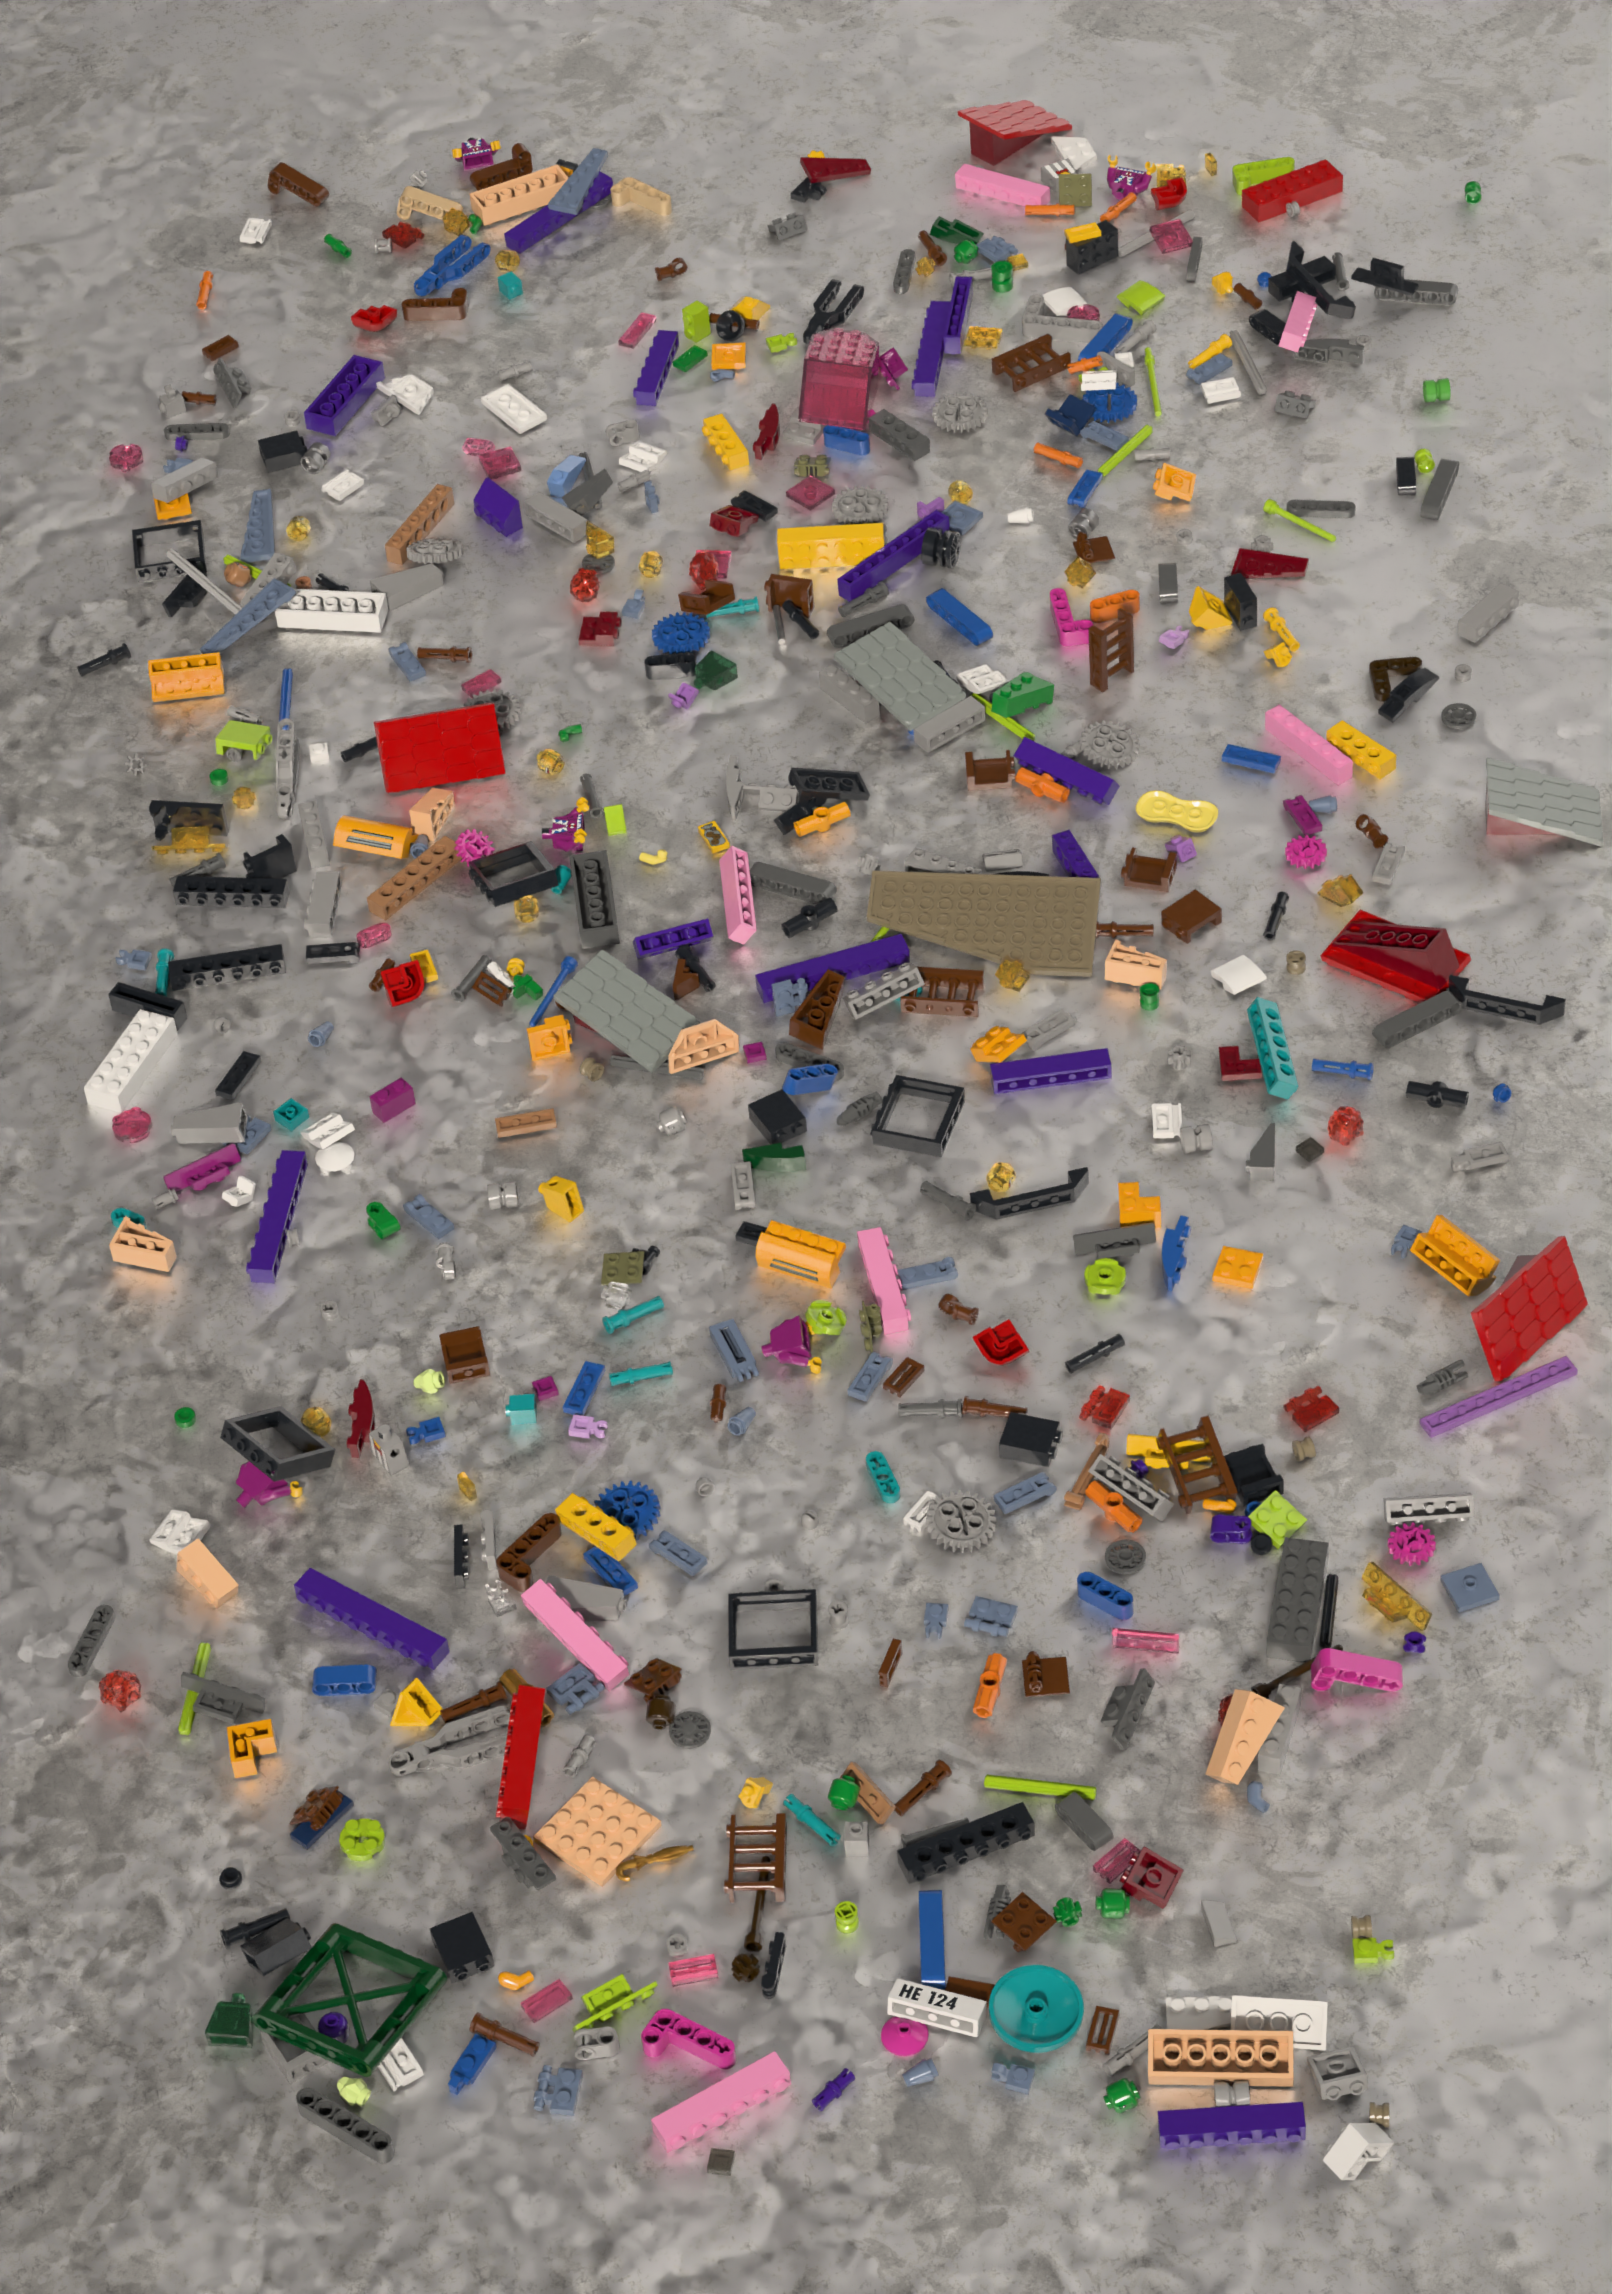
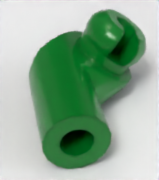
[558,724,582,742]

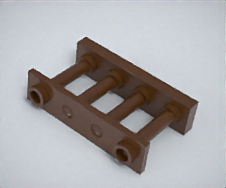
[992,334,1071,392]
[1088,608,1134,692]
[900,966,985,1017]
[1156,1415,1238,1514]
[724,1813,787,1903]

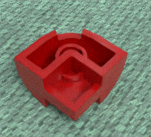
[1151,178,1187,211]
[351,305,397,332]
[380,959,424,1007]
[972,1319,1030,1366]

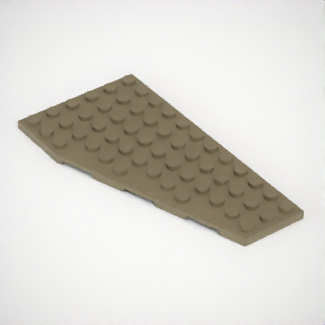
[867,871,1101,977]

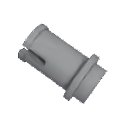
[151,1189,179,1210]

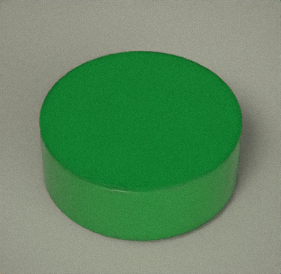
[209,769,229,786]
[174,1407,196,1428]

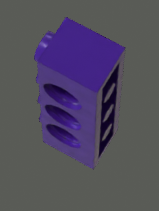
[1052,830,1100,878]
[633,918,713,960]

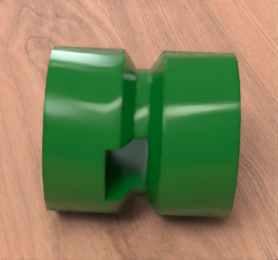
[991,261,1013,293]

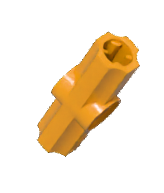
[793,802,851,837]

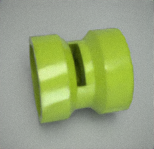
[1414,449,1435,473]
[835,1901,859,1934]

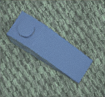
[547,455,586,498]

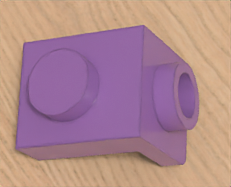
[917,497,945,519]
[668,682,699,710]
[1165,835,1197,862]

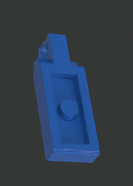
[448,2034,497,2095]

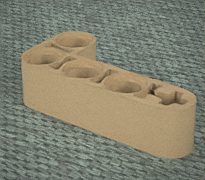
[610,177,672,216]
[397,186,463,224]

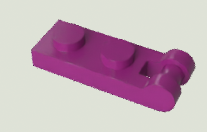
[1283,795,1322,836]

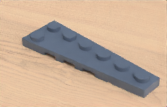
[548,148,608,215]
[240,489,275,563]
[199,578,296,654]

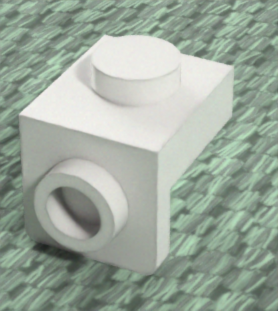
[222,1176,256,1207]

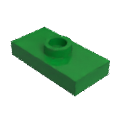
[673,345,708,372]

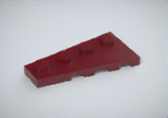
[800,157,871,183]
[1231,548,1309,579]

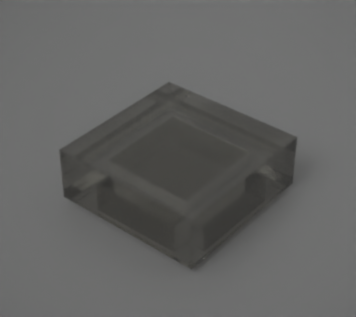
[1296,1137,1324,1162]
[707,2148,735,2176]

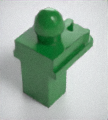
[513,974,543,1001]

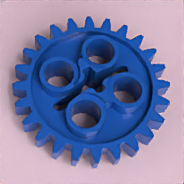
[1082,383,1137,423]
[652,612,710,654]
[594,1481,661,1540]

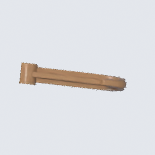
[1064,1432,1109,1510]

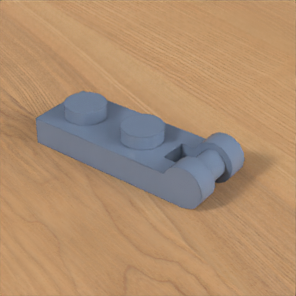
[1186,353,1232,385]
[1080,421,1129,451]
[388,642,426,682]
[403,1194,454,1239]
[898,1257,958,1290]
[847,1352,893,1402]
[994,1472,1057,1514]
[649,1530,708,1576]

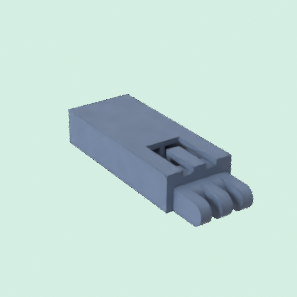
[709,1318,759,1383]

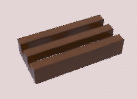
[202,335,239,361]
[472,971,512,1007]
[883,1357,925,1397]
[878,1638,903,1688]
[1086,2006,1120,2055]

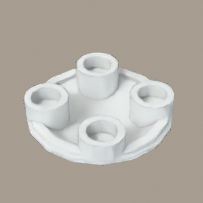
[315,1142,355,1173]

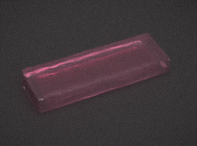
[618,312,656,349]
[1112,1628,1180,1654]

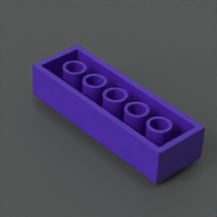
[304,355,385,436]

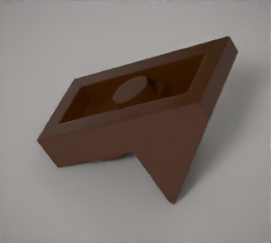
[673,959,700,1000]

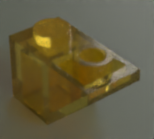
[586,521,614,559]
[1317,874,1364,907]

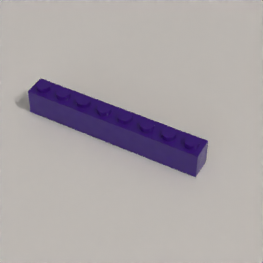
[504,171,613,254]
[912,301,951,397]
[837,510,950,602]
[755,934,910,1003]
[246,1150,308,1284]
[294,1568,450,1670]

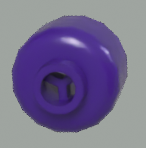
[318,2012,350,2043]

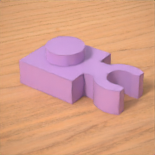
[1159,626,1189,649]
[568,1415,608,1439]

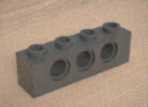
[868,409,930,461]

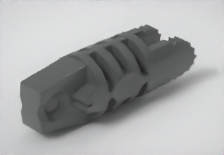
[836,1091,883,1126]
[1416,1360,1469,1395]
[983,1885,1011,1939]

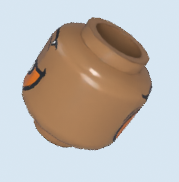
[224,562,251,587]

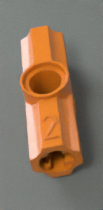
[1015,767,1070,803]
[1085,1480,1143,1533]
[973,1653,1007,1718]

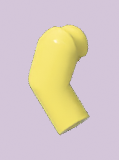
[639,849,668,865]

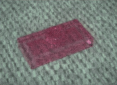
[461,669,501,698]

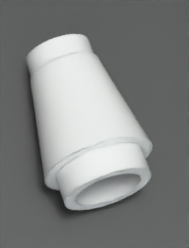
[1008,506,1034,524]

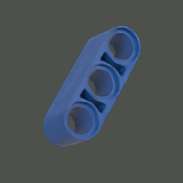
[823,425,870,456]
[782,1064,838,1095]
[1077,1572,1134,1620]
[312,1664,377,1696]

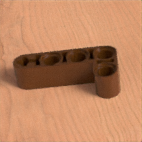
[470,143,533,191]
[267,162,329,207]
[401,288,469,321]
[496,1513,562,1592]

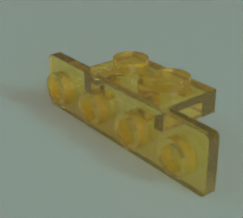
[152,826,228,854]
[1362,1562,1432,1631]

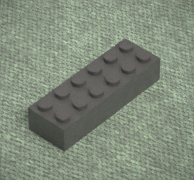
[569,850,620,949]
[1266,1537,1329,1663]

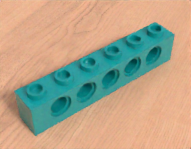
[1247,997,1299,1100]

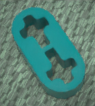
[111,1208,146,1229]

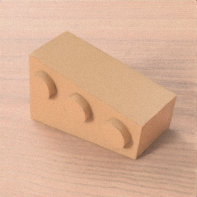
[409,788,455,841]
[1105,939,1167,990]
[109,1216,177,1272]
[176,1538,239,1608]

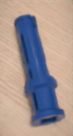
[1312,1059,1374,1081]

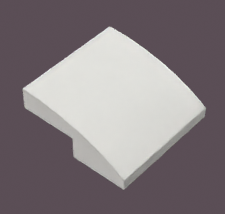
[1042,287,1088,316]
[1081,370,1117,391]
[619,441,667,473]
[956,664,1008,694]
[1211,955,1267,995]
[300,1112,355,1149]
[149,1510,211,1554]

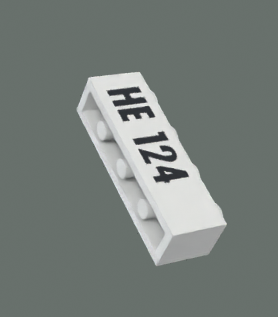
[887,1978,987,2038]

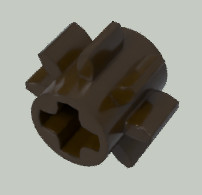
[731,1954,760,1982]

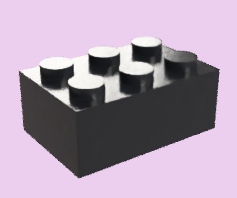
[1066,220,1118,275]

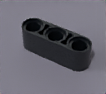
[1249,309,1286,345]
[1396,457,1416,495]
[644,653,698,680]

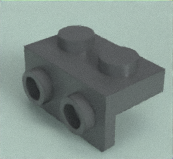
[767,213,807,241]
[1275,391,1316,418]

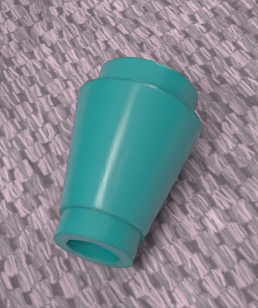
[551,865,572,894]

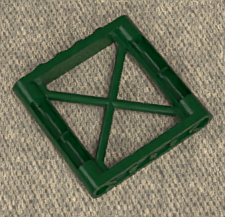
[252,1923,447,2077]

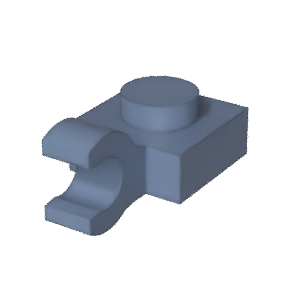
[163,458,193,473]
[622,589,645,619]
[991,2063,1035,2095]

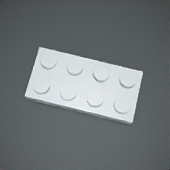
[481,384,547,434]
[1230,1995,1328,2050]

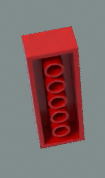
[1242,159,1343,223]
[496,1685,546,1830]

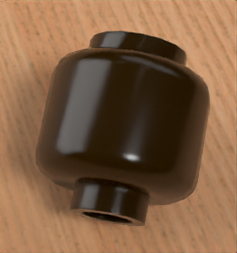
[646,1695,676,1730]

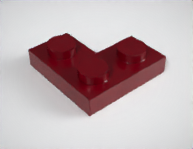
[1219,1046,1262,1081]

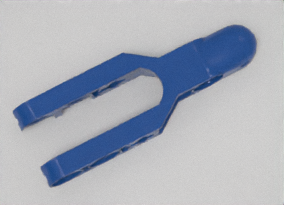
[414,234,491,297]

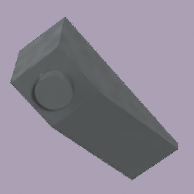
[562,469,613,516]
[1246,1123,1275,1181]

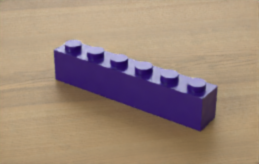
[943,276,973,354]
[633,330,679,406]
[1013,737,1120,805]
[990,1048,1112,1095]
[1158,2102,1306,2150]

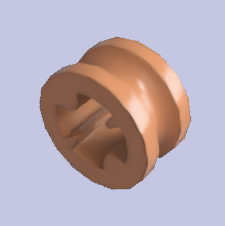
[295,576,312,590]

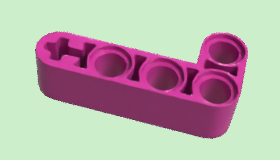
[1050,588,1093,647]
[1311,1648,1403,1692]
[641,2009,736,2069]

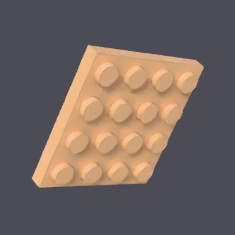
[533,1777,662,1887]

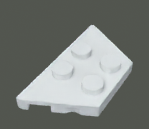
[1051,136,1097,171]
[376,374,434,415]

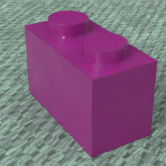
[369,1077,416,1123]

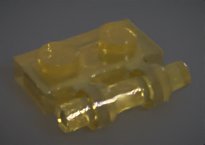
[1157,164,1186,187]
[964,326,1003,350]

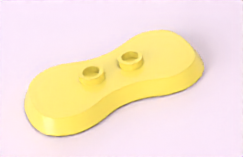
[1135,790,1218,833]

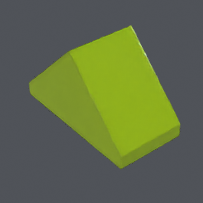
[603,804,627,836]

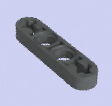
[1187,237,1203,282]
[893,249,916,294]
[164,423,230,441]
[1287,500,1356,518]
[775,1043,844,1081]
[68,1605,115,1677]

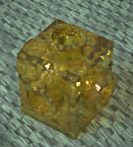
[442,208,470,236]
[1064,557,1096,589]
[995,959,1030,992]

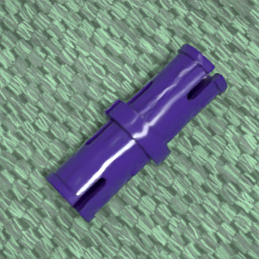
[812,2068,855,2111]

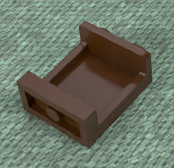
[764,574,815,618]
[678,579,735,615]
[965,750,1015,791]
[1121,847,1177,892]
[1161,889,1222,944]
[439,1326,490,1384]

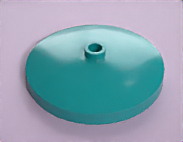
[989,1965,1084,2053]

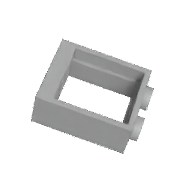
[260,2014,330,2084]

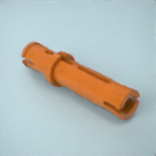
[1100,192,1137,222]
[1025,203,1075,217]
[196,271,213,310]
[1034,442,1083,468]

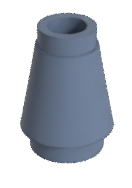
[1309,795,1337,814]
[410,834,428,859]
[308,1021,334,1047]
[727,1407,756,1436]
[902,2058,939,2087]

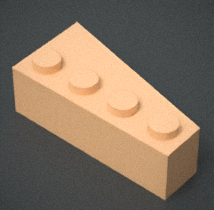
[1205,1689,1285,1785]

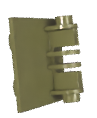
[1059,173,1092,207]
[794,455,831,477]
[601,1251,644,1293]
[859,1301,882,1354]

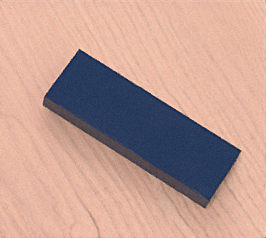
[290,1790,354,1850]

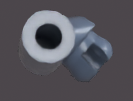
[710,369,735,382]
[1247,1781,1270,1813]

